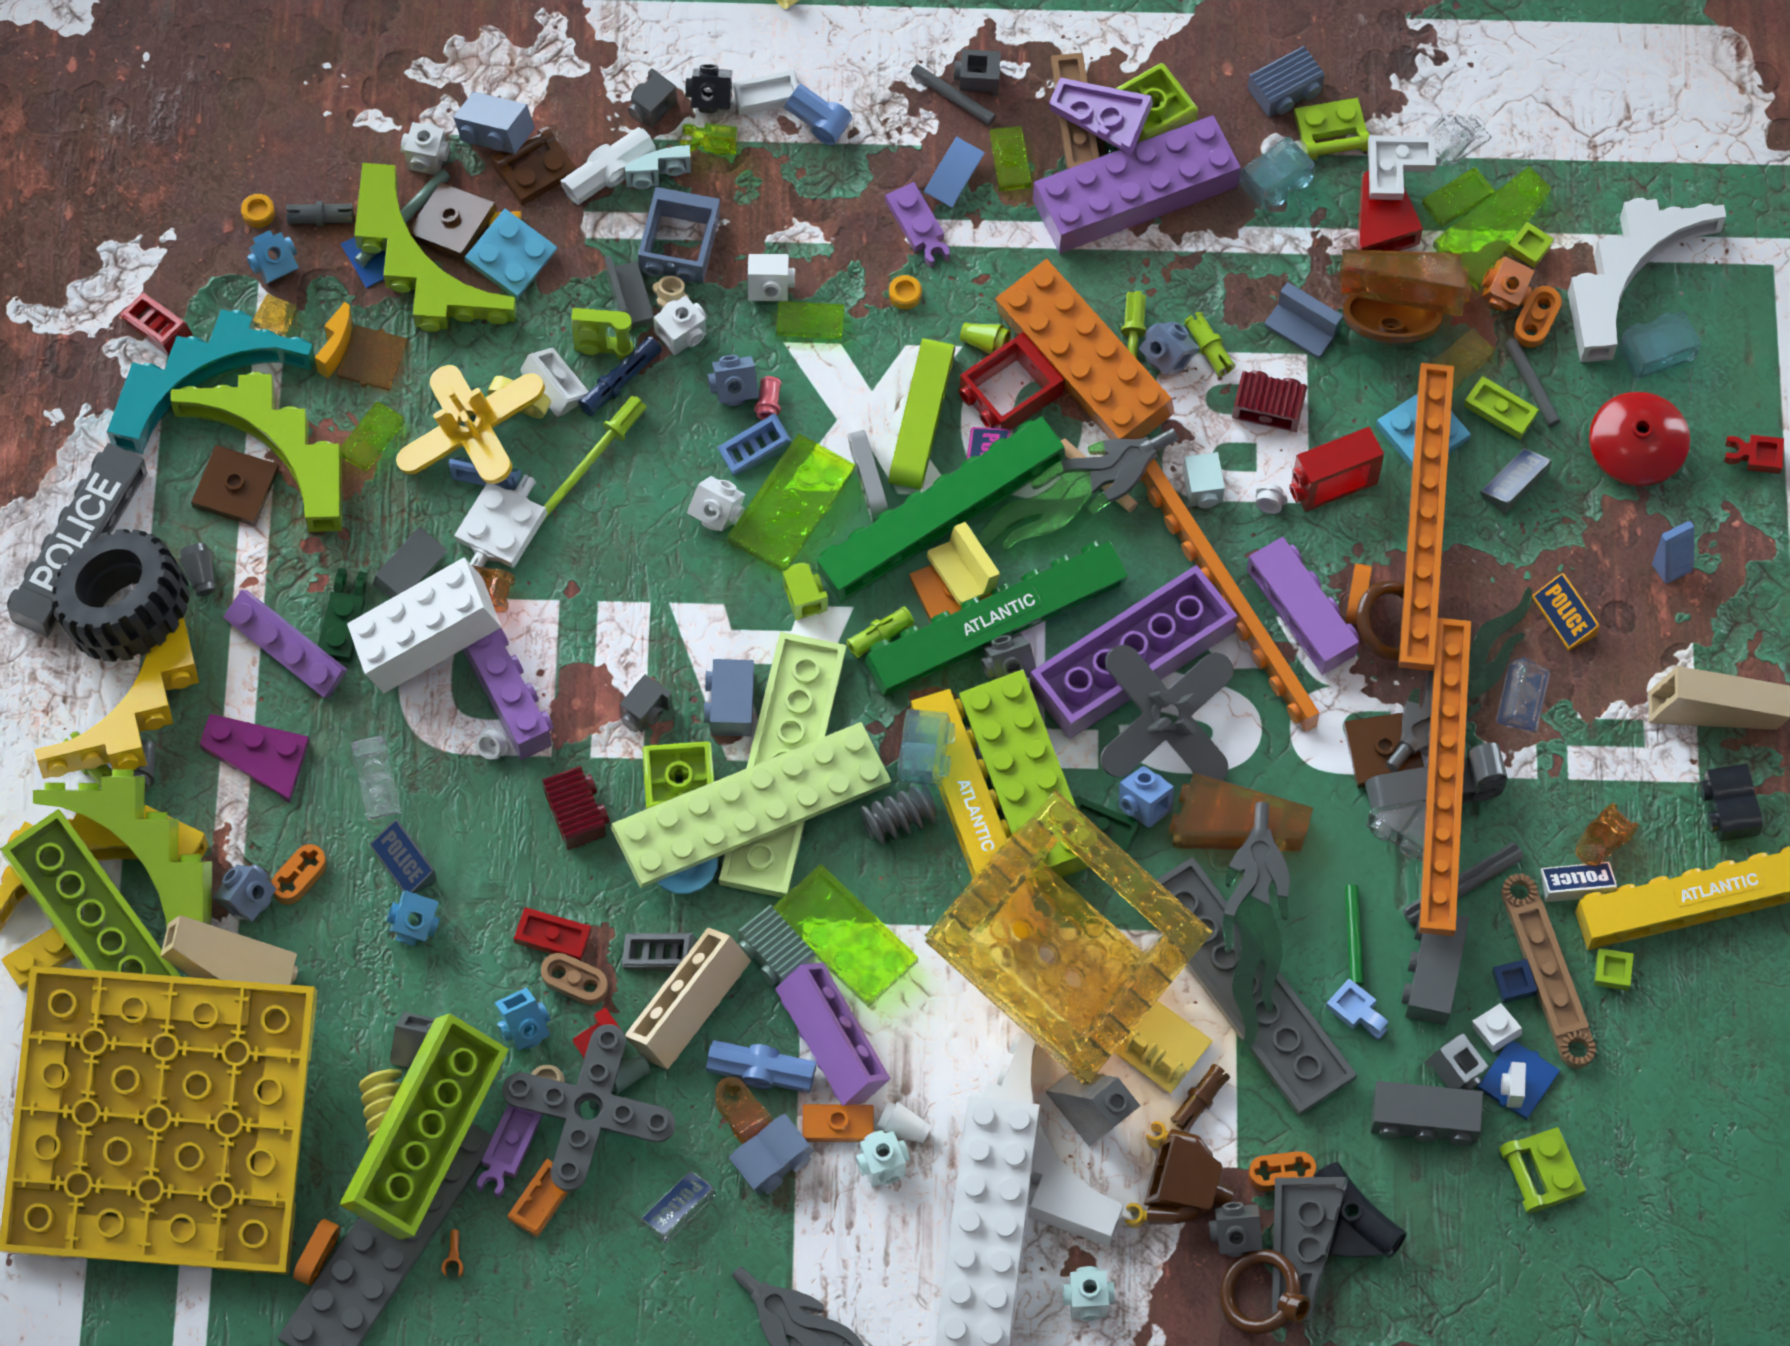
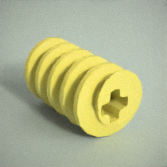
[359,1069,403,1145]

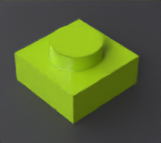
[1507,222,1554,268]
[1594,948,1634,991]

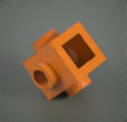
[1481,256,1535,312]

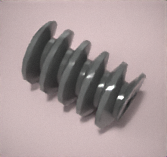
[860,782,937,845]

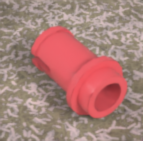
[754,376,782,420]

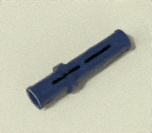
[578,336,662,416]

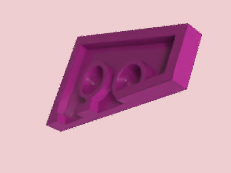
[200,714,310,803]

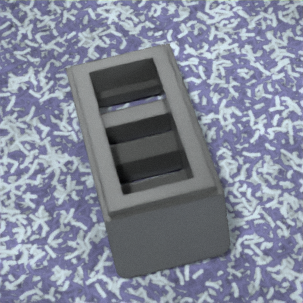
[622,933,698,973]

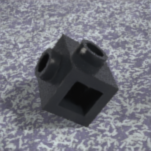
[685,64,733,113]

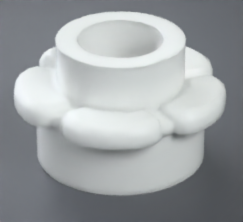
[1255,484,1288,514]
[476,726,509,759]

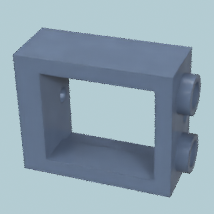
[638,187,721,283]

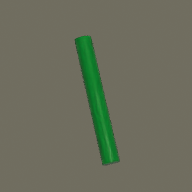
[1345,884,1364,987]

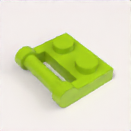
[1294,98,1370,161]
[571,308,634,360]
[1499,1127,1586,1214]

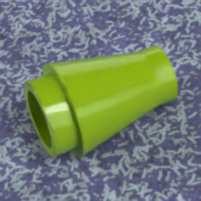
[960,322,1011,354]

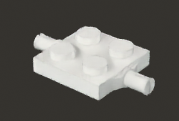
[454,475,548,573]

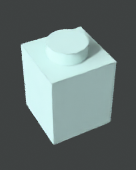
[1183,452,1225,508]

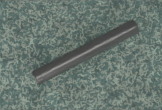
[910,64,996,126]
[1505,338,1561,427]

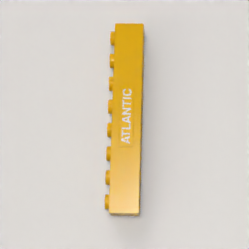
[911,689,1046,957]
[1575,846,1790,951]

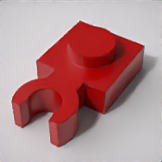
[1724,434,1784,474]

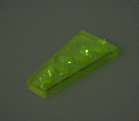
[1433,166,1551,291]

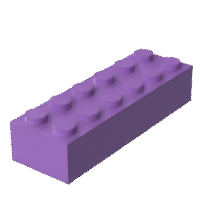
[1033,115,1241,254]
[1030,565,1237,740]

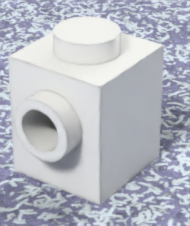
[748,254,795,301]

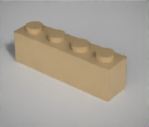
[625,928,751,1069]

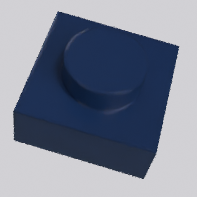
[1492,959,1537,1004]

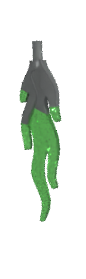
[977,428,1179,550]

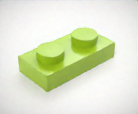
[1463,376,1539,439]

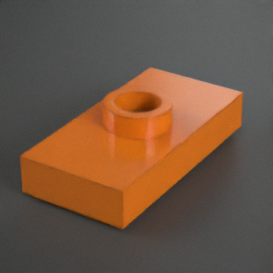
[802,1104,874,1142]
[507,1159,569,1238]

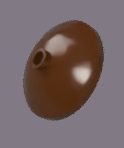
[1343,287,1443,346]

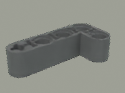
[1365,743,1508,818]

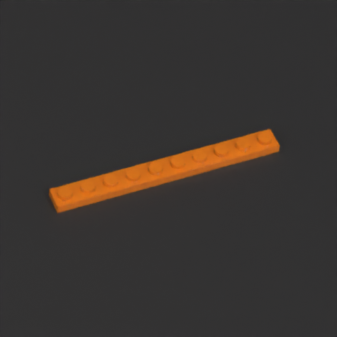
[1398,363,1454,671]
[1139,459,1320,732]
[1419,618,1471,936]

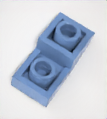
[924,137,985,209]

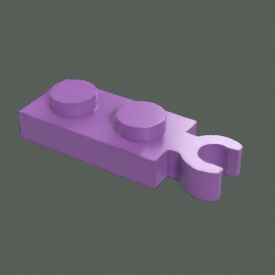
[885,182,950,268]
[477,1104,544,1198]

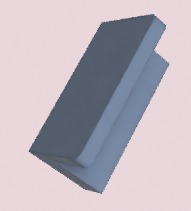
[1265,282,1343,359]

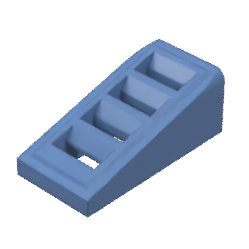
[717,413,795,476]
[1652,521,1694,584]

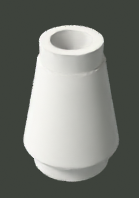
[876,1101,931,1144]

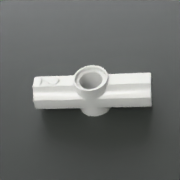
[561,127,656,205]

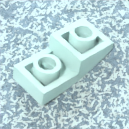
[625,145,691,189]

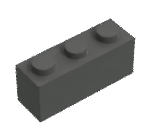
[1401,915,1469,1026]
[1371,1081,1483,1146]

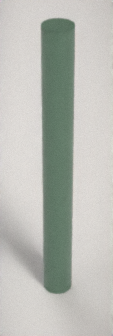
[354,169,450,268]

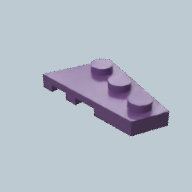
[1049,78,1153,155]

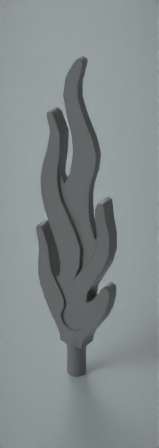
[732,1266,864,1346]

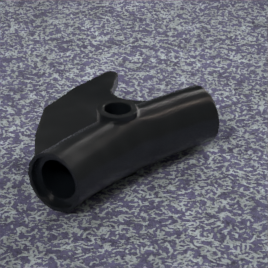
[1313,1162,1407,1258]

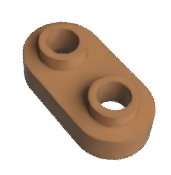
[541,953,608,1005]

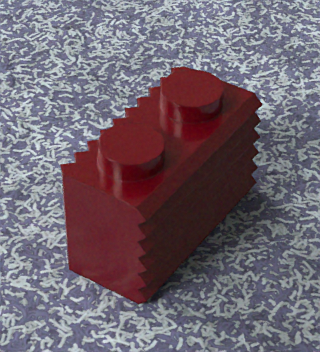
[1232,370,1307,433]
[542,766,610,850]

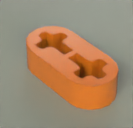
[1345,563,1372,625]
[271,844,327,905]
[1248,1151,1316,1191]
[293,1219,341,1286]

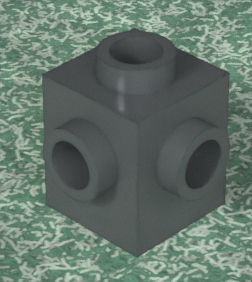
[981,634,1036,680]
[1209,1202,1263,1257]

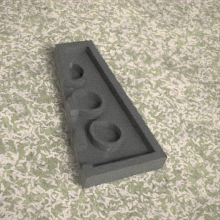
[1272,1177,1348,1322]

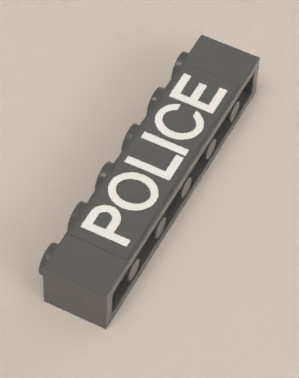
[7,443,148,638]

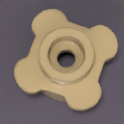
[652,276,689,307]

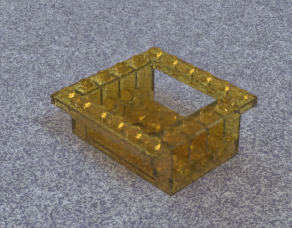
[924,790,1213,1086]

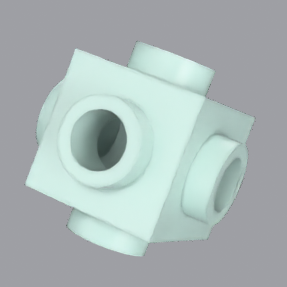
[856,1131,910,1187]
[1063,1266,1115,1321]

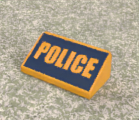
[1531,573,1600,651]

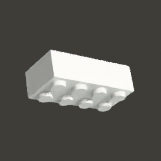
[347,557,501,693]

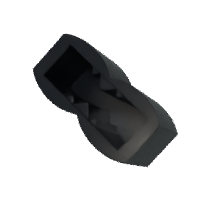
[1699,763,1763,842]

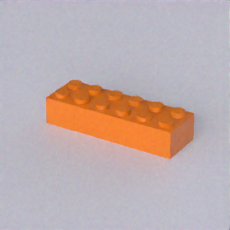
[995,258,1175,440]

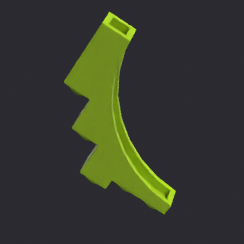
[354,163,516,332]
[171,372,342,532]
[33,769,212,927]

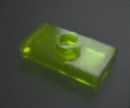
[989,126,1031,191]
[1422,167,1495,228]
[776,301,844,339]
[340,401,405,472]

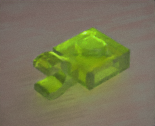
[680,123,738,155]

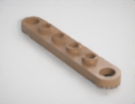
[1501,873,1596,1069]

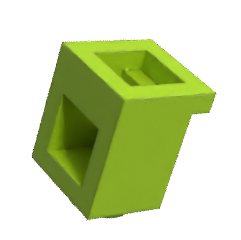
[783,563,828,621]

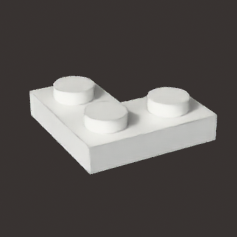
[1368,135,1436,200]

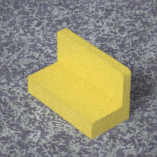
[927,522,1000,605]

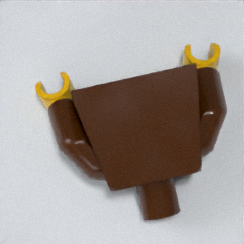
[1125,1121,1234,1228]

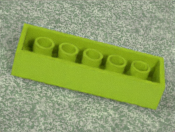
[959,669,1097,888]
[0,808,181,977]
[339,1013,509,1240]

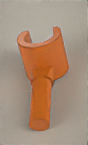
[442,1229,464,1278]

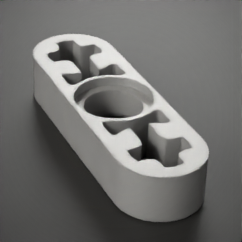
[847,430,888,521]

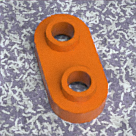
[1514,286,1562,348]

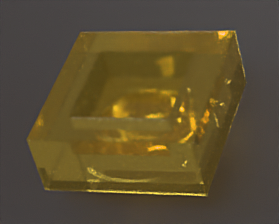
[253,294,298,337]

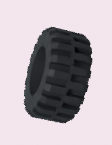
[51,529,190,662]

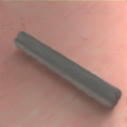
[1403,843,1523,925]

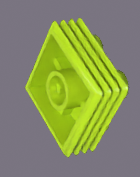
[1116,63,1198,142]
[642,741,714,809]

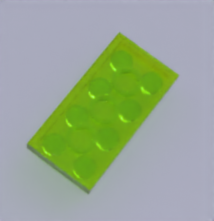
[727,433,856,573]
[773,864,919,1008]

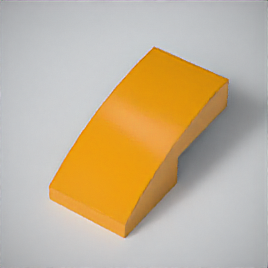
[315,302,353,379]

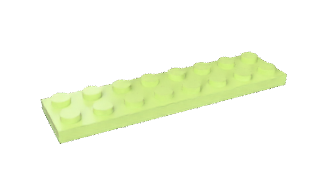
[719,632,847,899]
[611,722,891,889]

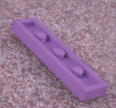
[223,590,348,698]

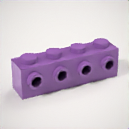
[1247,537,1359,675]
[462,628,554,760]
[775,962,891,1106]

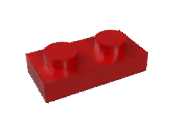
[514,907,592,961]

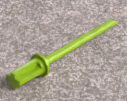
[1121,291,1147,359]
[543,396,647,521]

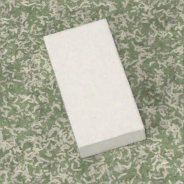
[732,69,799,115]

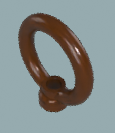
[1356,581,1404,661]
[1220,1249,1310,1334]

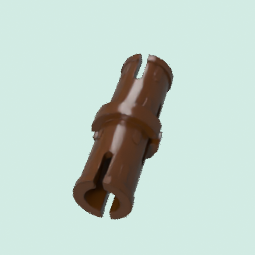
[1170,1064,1230,1133]

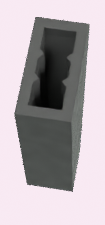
[1045,1069,1141,1147]

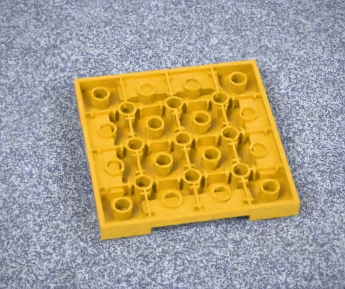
[0,965,318,1275]

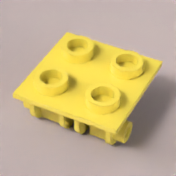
[1114,1000,1213,1094]

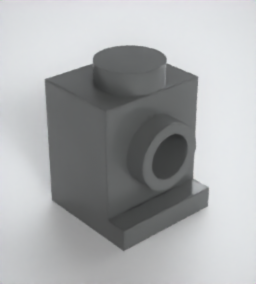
[954,49,1001,96]
[627,68,677,128]
[619,674,673,732]
[1424,1033,1489,1090]

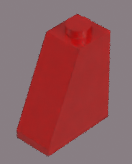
[1356,170,1423,263]

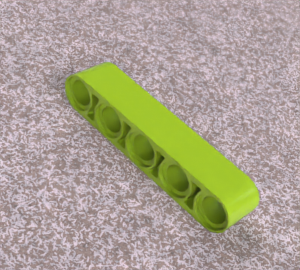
[888,338,955,490]

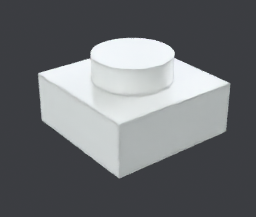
[1472,1003,1522,1052]
[1501,1062,1526,1108]

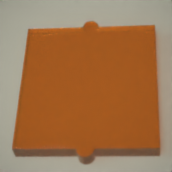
[337,325,408,391]

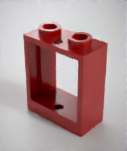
[959,332,1064,430]
[1289,426,1384,512]

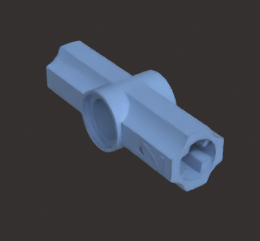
[706,1040,816,1093]

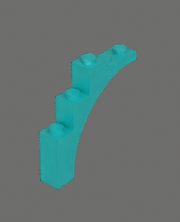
[107,309,315,454]

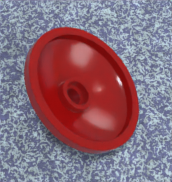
[1589,392,1690,487]

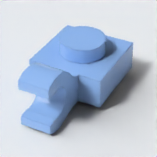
[1326,979,1389,1040]

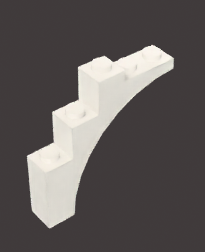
[1568,198,1726,362]
[975,1024,1123,1247]

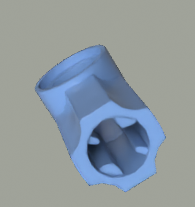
[783,83,853,145]

